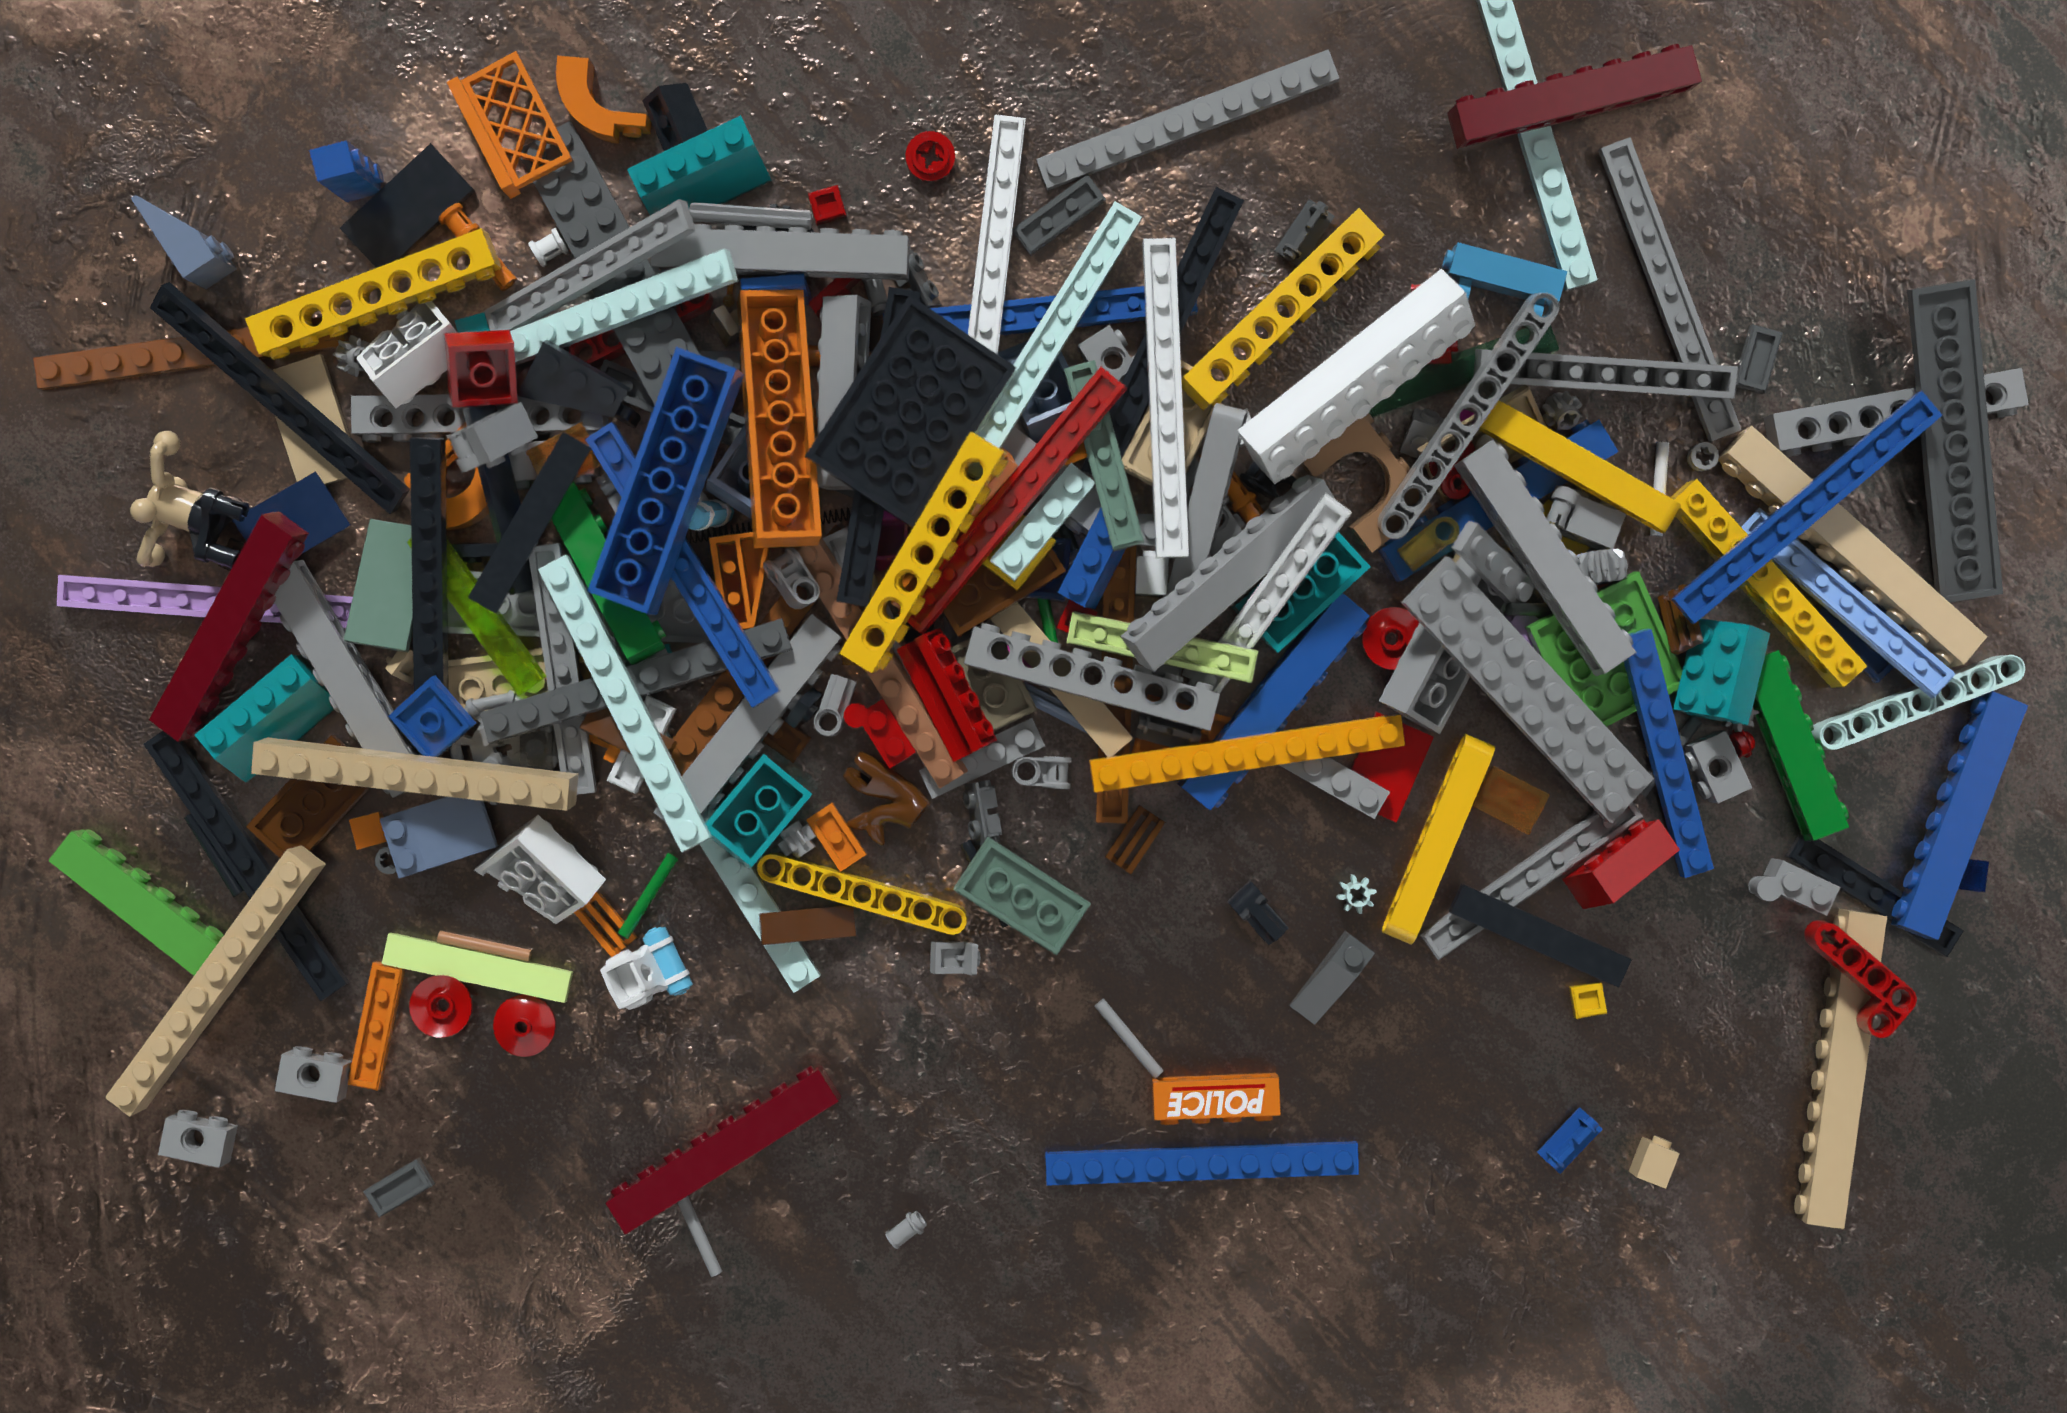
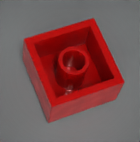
[444,330,518,407]

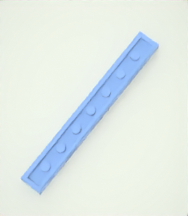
[1741,507,1956,699]

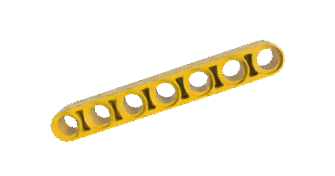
[1478,400,1681,534]
[1382,734,1495,945]
[757,852,968,935]

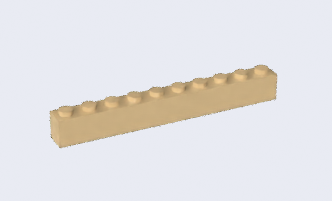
[1718,425,1987,668]
[251,737,579,811]
[105,845,326,1117]
[1794,909,1887,1229]

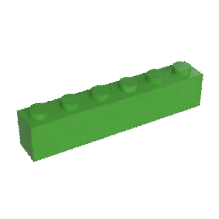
[48,829,224,975]

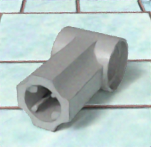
[814,674,857,737]

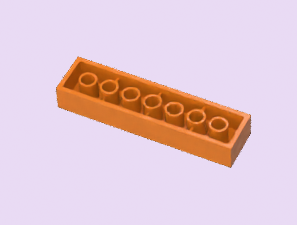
[737,290,822,548]

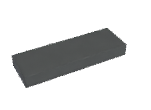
[1012,174,1106,256]

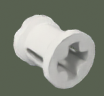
[528,227,570,267]

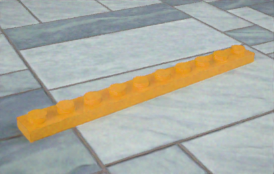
[1089,714,1405,792]

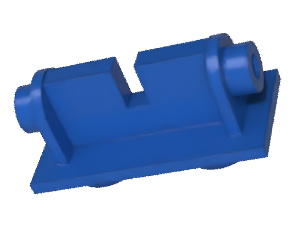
[1537,1107,1603,1174]

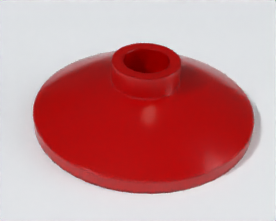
[1362,607,1419,670]
[409,975,473,1038]
[493,994,556,1057]

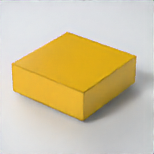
[1569,982,1607,1019]

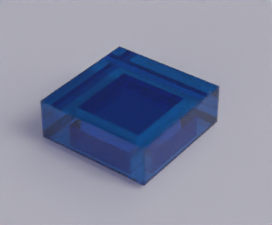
[1958,859,1989,892]

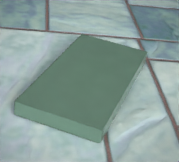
[344,519,413,652]
[953,837,1091,955]

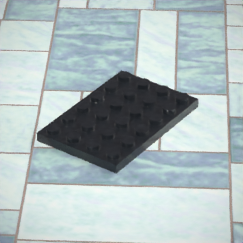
[804,295,1017,528]

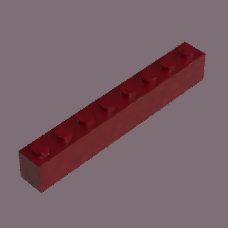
[1447,44,1702,149]
[149,511,309,742]
[605,1065,841,1235]

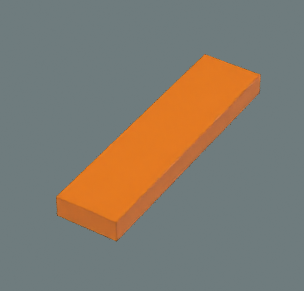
[347,961,405,1091]

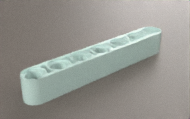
[1811,655,2025,750]

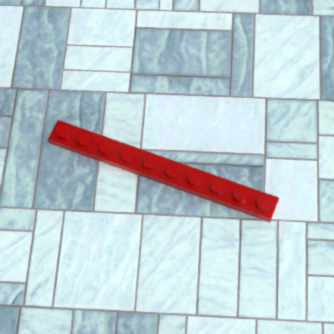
[898,366,1127,634]

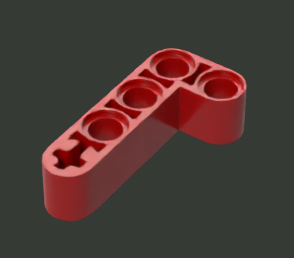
[1804,920,1917,1038]

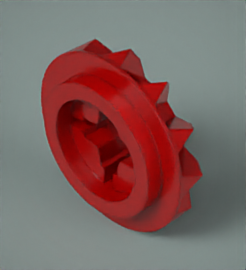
[905,131,955,182]

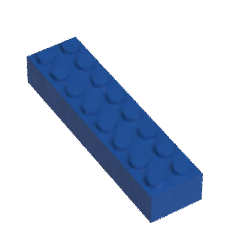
[587,347,745,615]

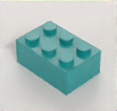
[1673,618,1770,726]
[705,754,812,869]

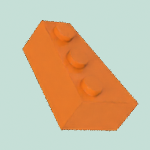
[709,532,771,630]

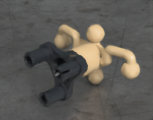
[130,431,253,569]

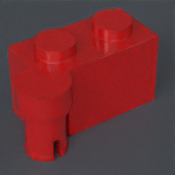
[844,699,917,769]

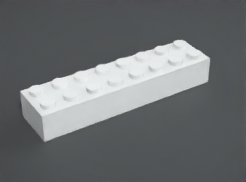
[1238,269,1476,484]

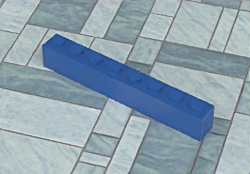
[1378,419,1619,582]
[1177,593,1370,810]
[1891,691,2028,940]

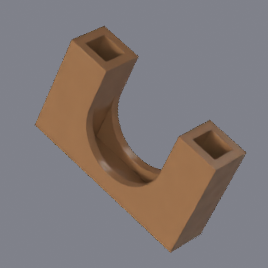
[1300,413,1432,553]

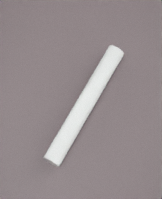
[1650,442,1669,536]

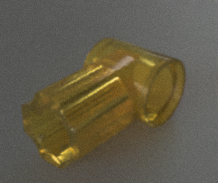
[1397,517,1460,572]

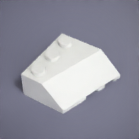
[356,301,457,408]
[474,815,606,924]

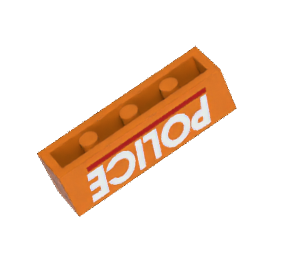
[1152,1073,1281,1125]

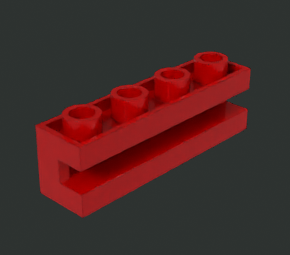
[896,628,997,762]

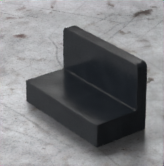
[642,83,708,151]

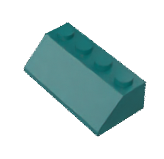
[627,115,772,216]
[1232,532,1371,653]
[195,654,334,782]

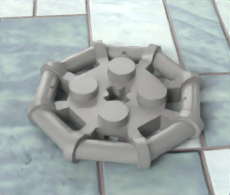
[449,690,559,805]

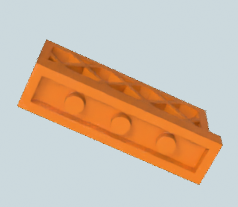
[447,51,573,199]

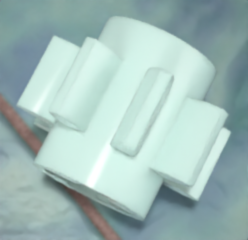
[1336,874,1377,914]

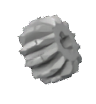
[1576,549,1628,585]

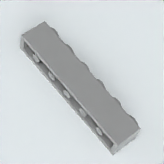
[814,295,871,490]

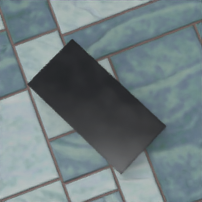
[340,143,475,268]

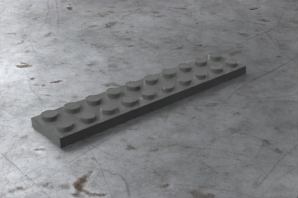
[520,120,700,405]
[1907,279,2003,603]

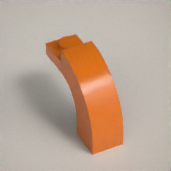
[556,55,652,144]
[446,467,489,531]

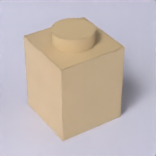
[1629,1135,1679,1189]

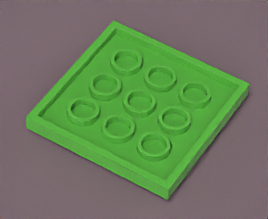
[1525,571,1682,727]

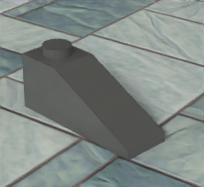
[1289,931,1375,1025]

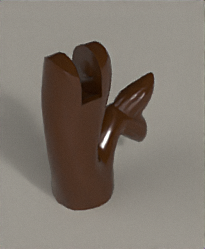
[843,751,930,846]

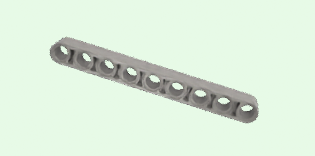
[1377,293,1559,539]
[1152,403,1248,678]

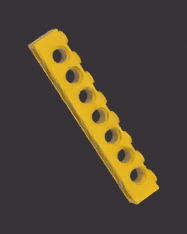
[1181,208,1385,411]
[245,228,502,360]
[839,432,1008,673]
[1670,479,1867,688]

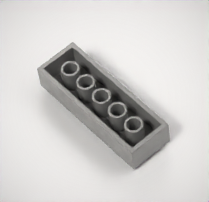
[1379,548,1525,734]

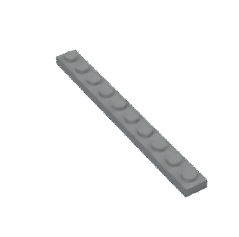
[1036,49,1340,191]
[1598,137,1742,442]

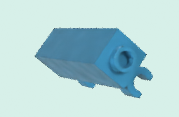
[1442,242,1568,317]

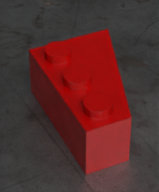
[1562,819,1680,909]

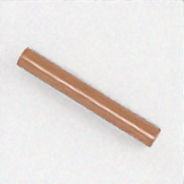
[437,931,532,962]

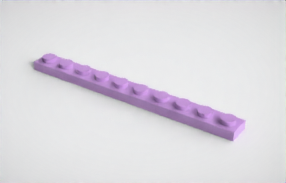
[57,575,353,628]

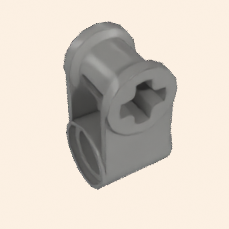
[763,547,820,609]
[1011,756,1072,789]

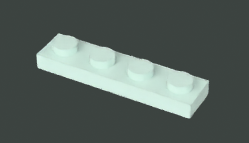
[990,463,1095,582]

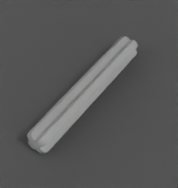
[689,203,813,230]

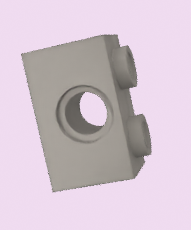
[1684,730,1752,804]
[275,1046,352,1103]
[158,1110,238,1168]

